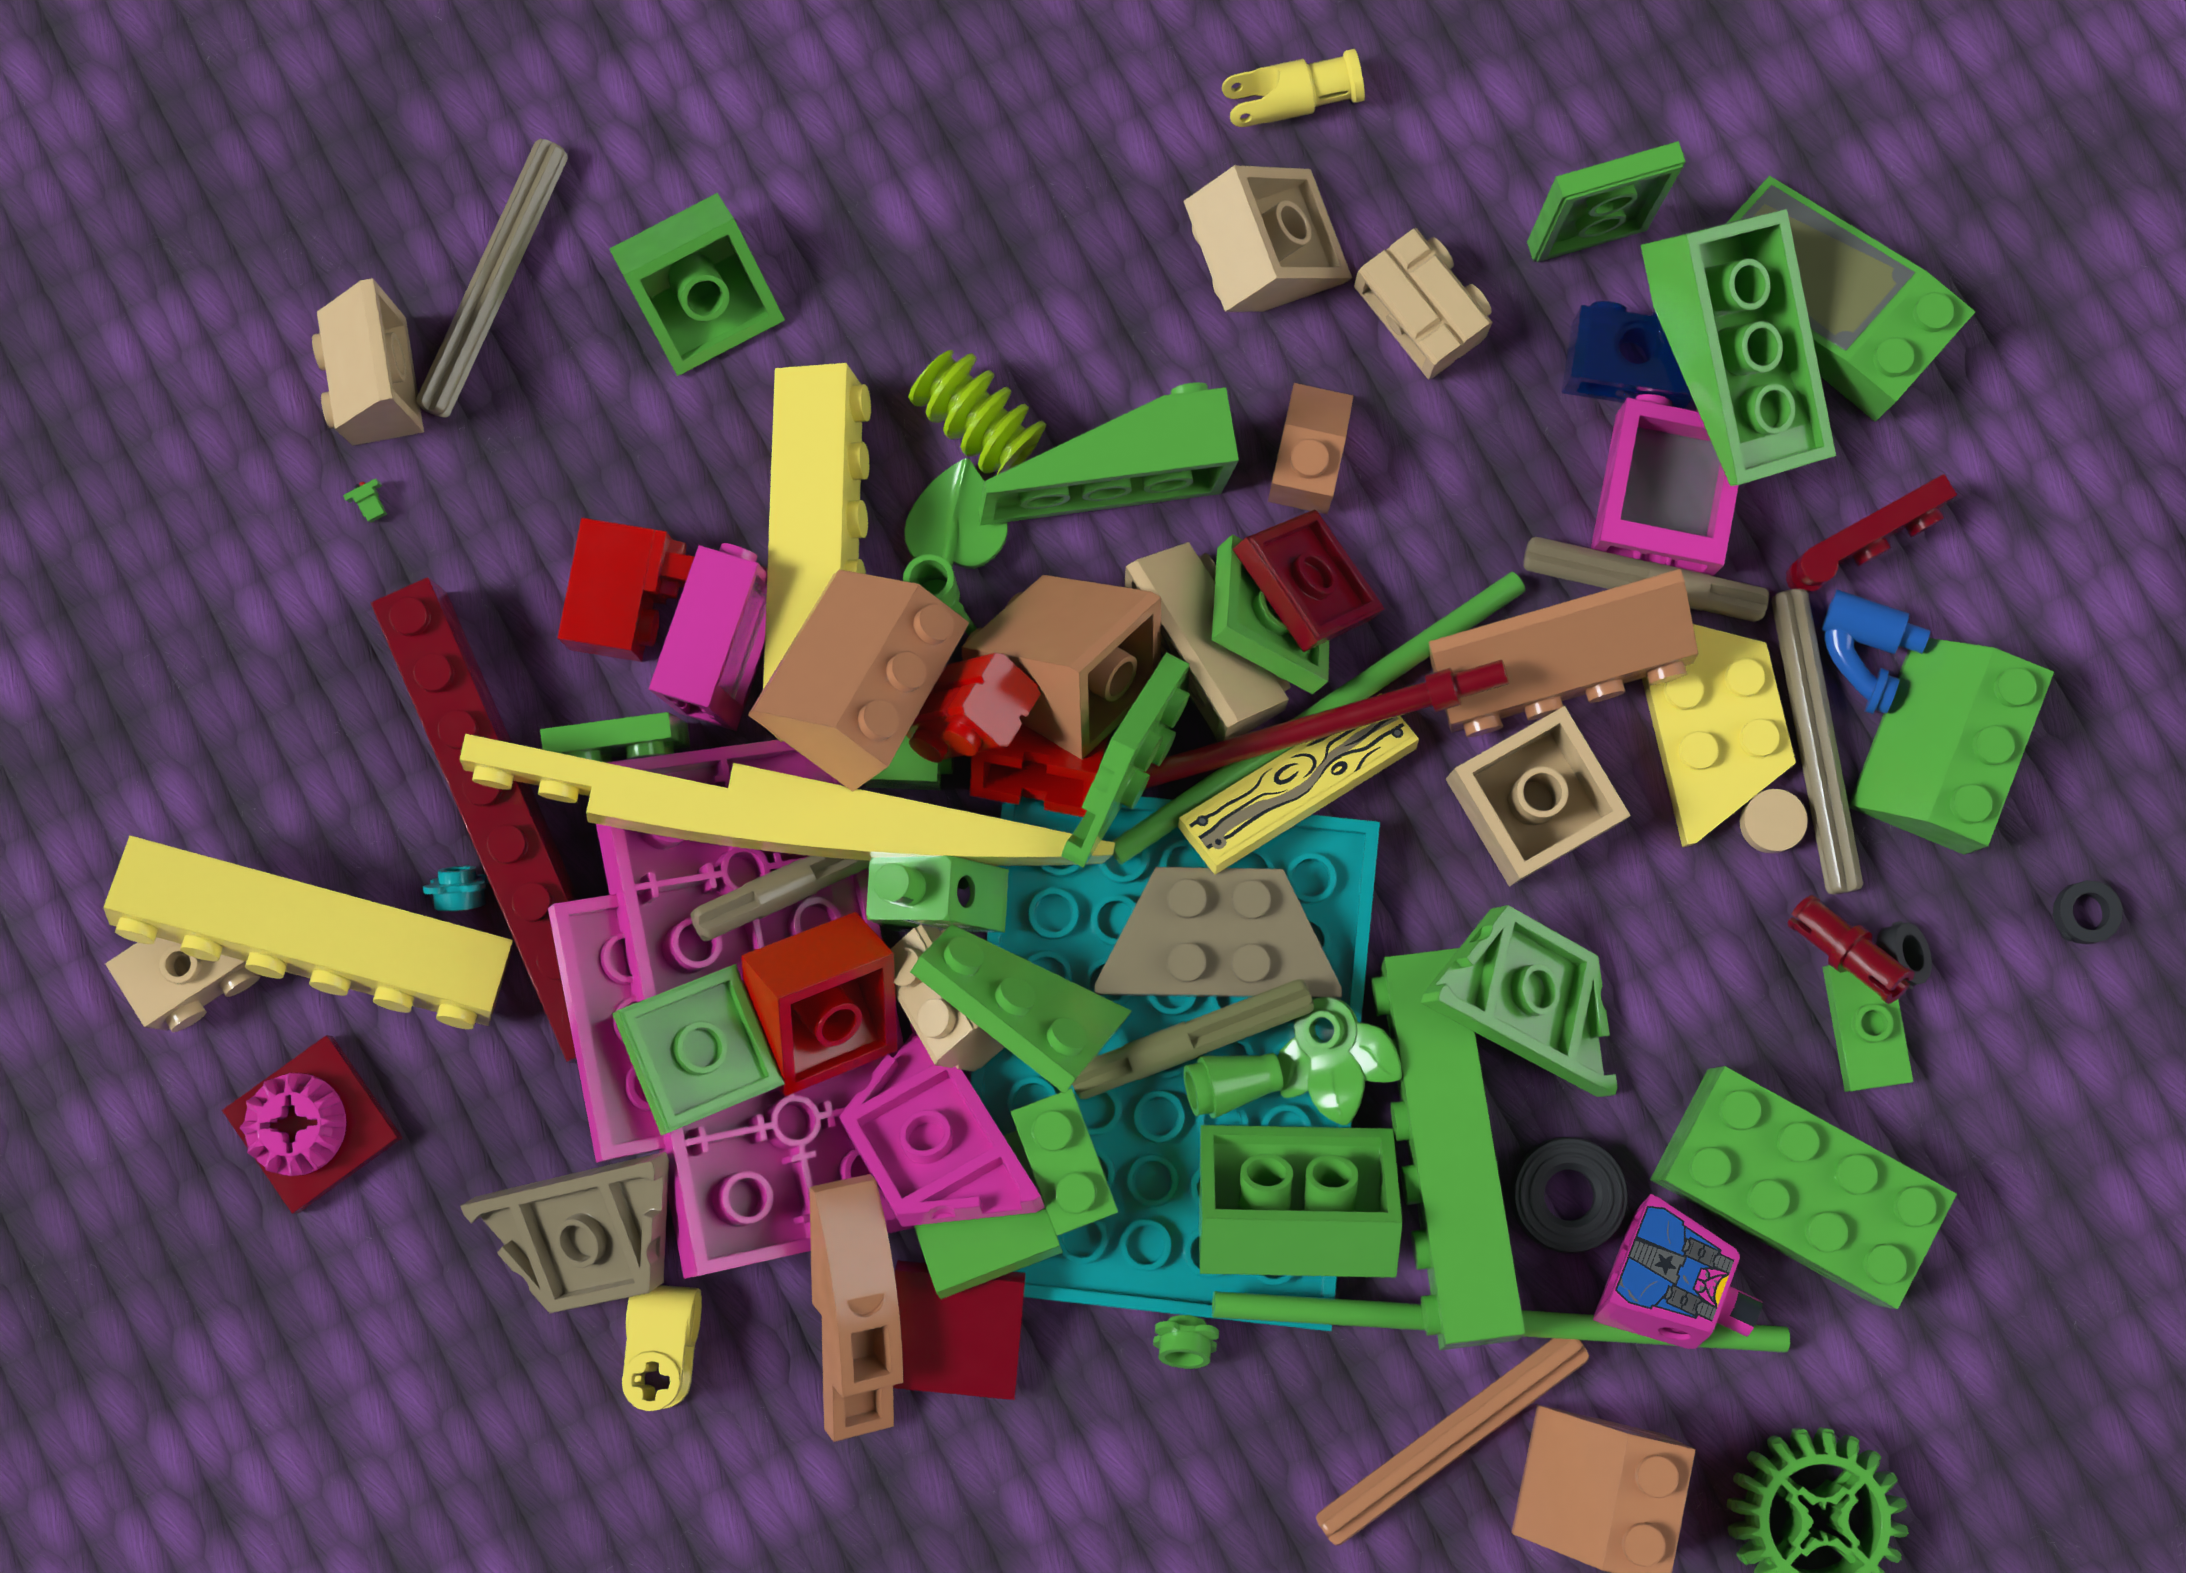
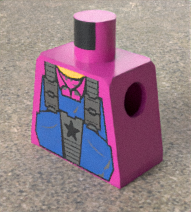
[1593,1194,1763,1349]

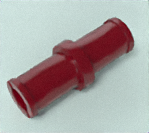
[1787,895,1914,1004]

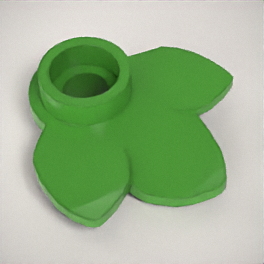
[1277,997,1402,1125]

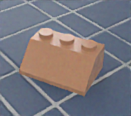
[748,569,969,792]

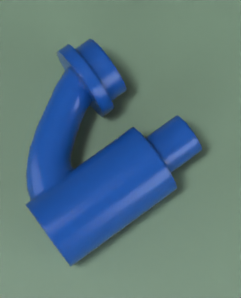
[1821,589,1931,714]

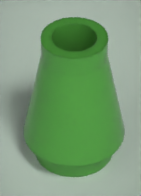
[1184,1053,1283,1119]

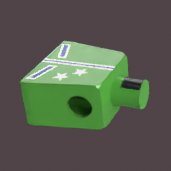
[866,855,1009,933]

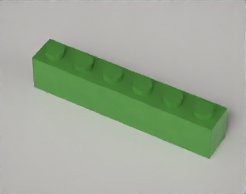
[1371,948,1525,1351]

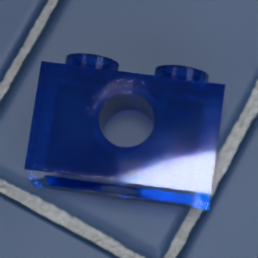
[1561,301,1692,409]

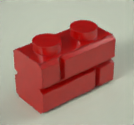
[906,653,1041,763]

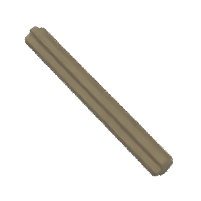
[416,138,568,418]
[1771,589,1863,894]

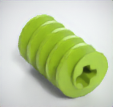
[908,350,1046,475]

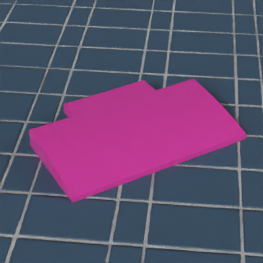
[548,740,915,1279]

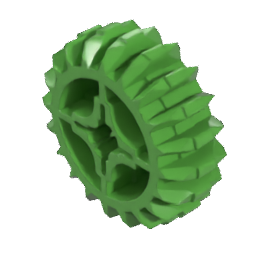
[1727,1427,1909,1573]

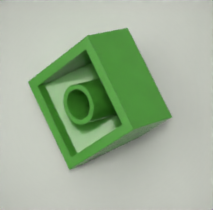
[609,193,785,376]

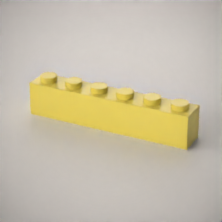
[763,363,871,742]
[103,835,513,1029]

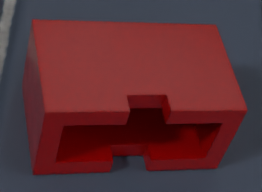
[970,724,1112,817]

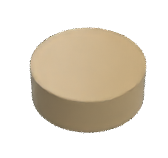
[1740,789,1808,854]

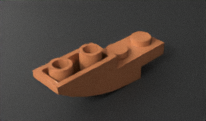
[809,1174,903,1442]

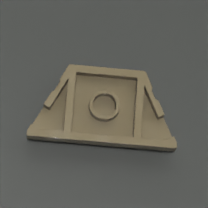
[1095,867,1342,999]
[460,1151,669,1313]

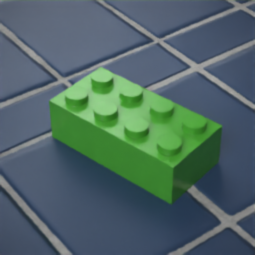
[1650,1066,1957,1309]

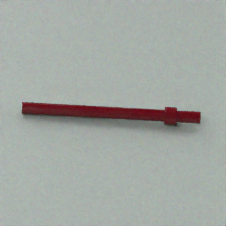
[1144,660,1509,789]

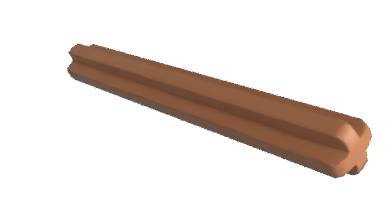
[1316,1338,1589,1546]

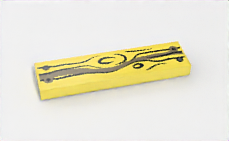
[1178,694,1419,875]

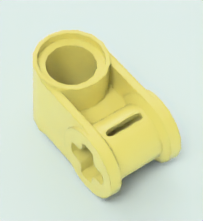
[622,1285,702,1411]

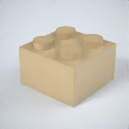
[1446,706,1631,887]

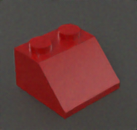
[741,912,898,1097]

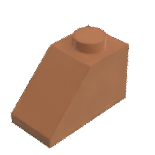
[1268,383,1353,514]

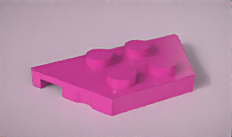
[839,1024,1045,1227]

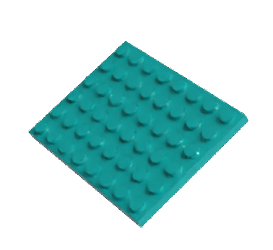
[971,796,1380,1331]

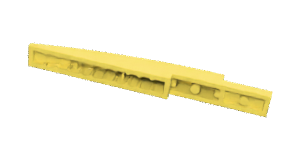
[460,734,1115,866]

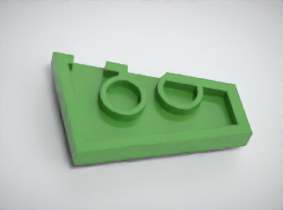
[910,924,1132,1094]

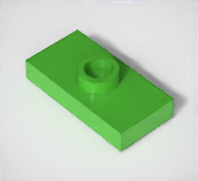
[1822,965,1913,1092]

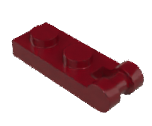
[1786,474,1957,595]

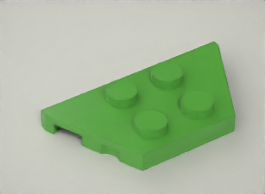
[1061,652,1190,868]
[1421,905,1617,1097]

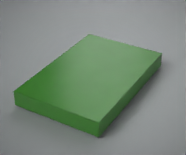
[1527,141,1686,262]

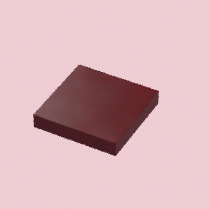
[1233,509,1384,652]
[222,1035,403,1214]
[893,1260,1026,1400]

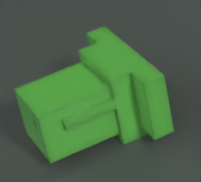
[343,478,387,523]

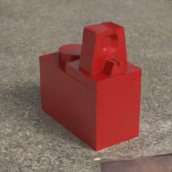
[557,518,694,662]

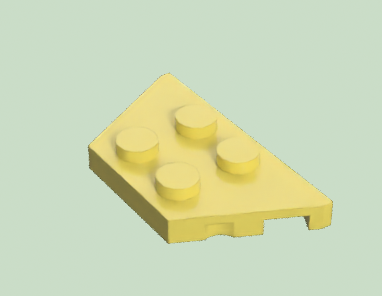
[1642,624,1796,847]

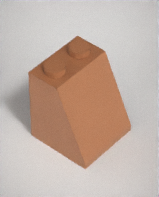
[962,575,1161,759]
[1511,1405,1696,1573]

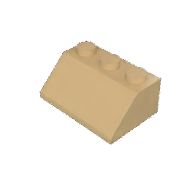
[1125,542,1291,742]

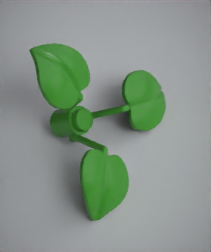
[903,458,1008,636]

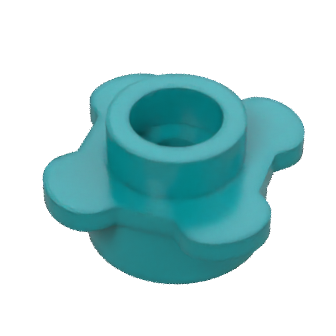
[423,865,490,911]

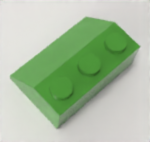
[1848,638,2054,855]
[1199,1125,1402,1278]

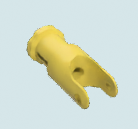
[1222,49,1365,127]

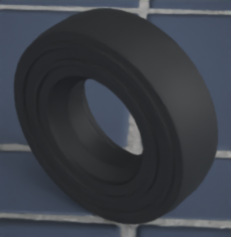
[1510,1137,1628,1253]

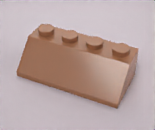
[1429,569,1698,737]

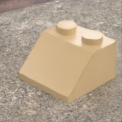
[1184,165,1352,312]
[312,278,424,446]

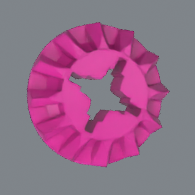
[240,1073,346,1176]

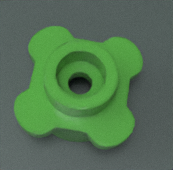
[1153,1315,1219,1369]

